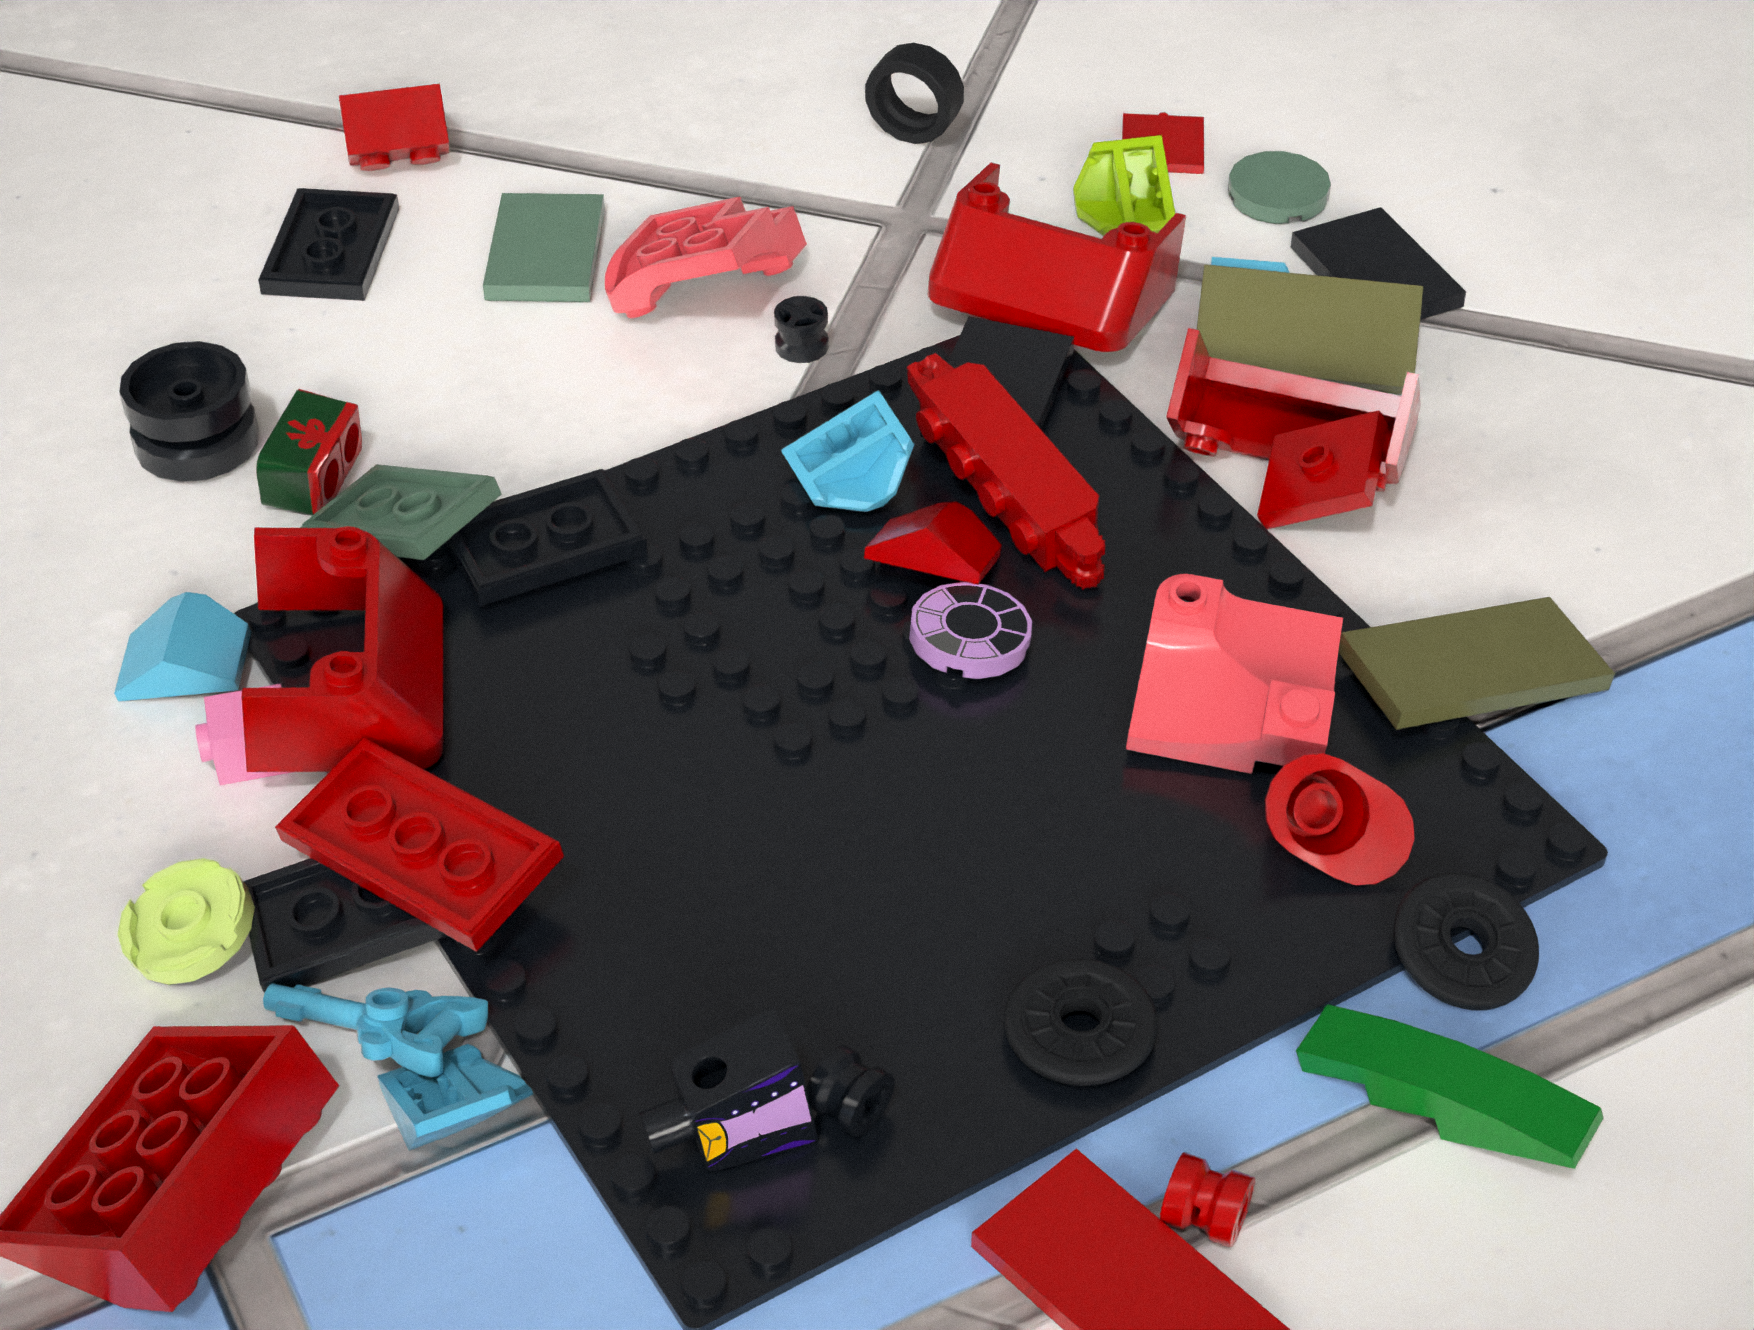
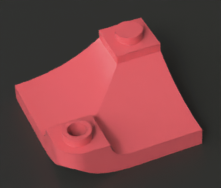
[605,196,807,318]
[1126,574,1343,774]

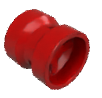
[1160,1152,1255,1248]

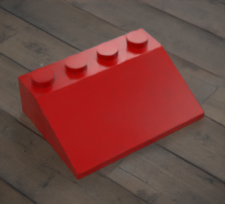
[0,1025,339,1312]

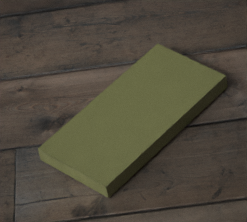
[1196,264,1423,394]
[1338,597,1615,730]

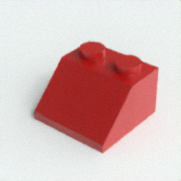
[339,83,449,171]

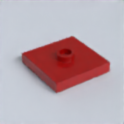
[1257,410,1388,529]

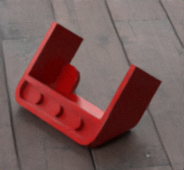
[927,162,1186,352]
[1166,328,1421,492]
[241,526,443,772]

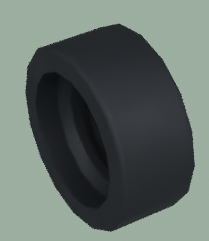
[865,42,964,144]

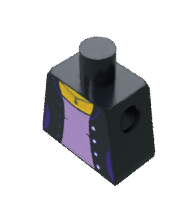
[639,1007,819,1172]

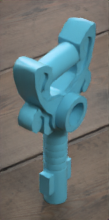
[263,983,488,1077]

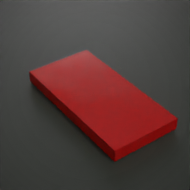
[275,738,564,952]
[971,1149,1290,1330]

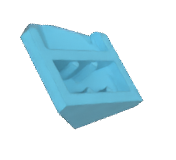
[781,390,914,512]
[114,592,251,702]
[377,1044,533,1151]

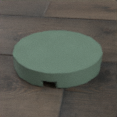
[1228,151,1331,224]

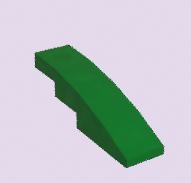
[1296,1004,1604,1169]

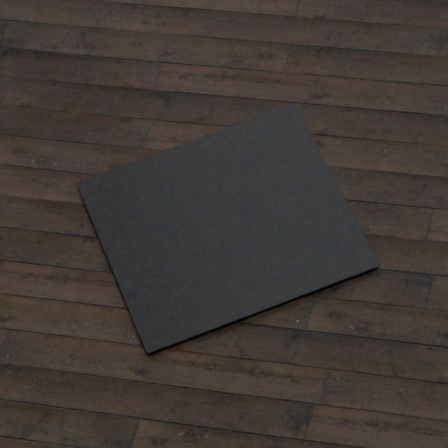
[234,335,1608,1330]

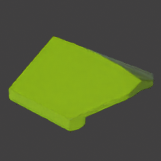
[1073,135,1176,236]

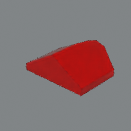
[864,501,1002,585]

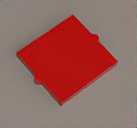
[1122,112,1204,174]

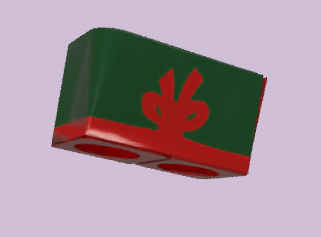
[256,388,362,515]

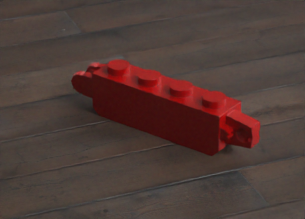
[907,353,1105,589]

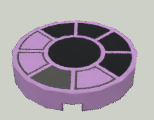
[909,582,1032,679]

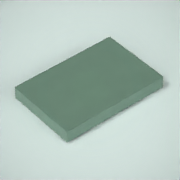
[483,193,605,302]
[300,464,502,560]

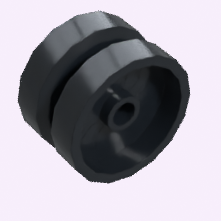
[119,341,259,482]

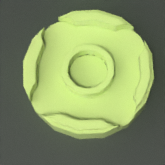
[117,858,255,985]

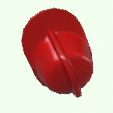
[1265,753,1415,885]

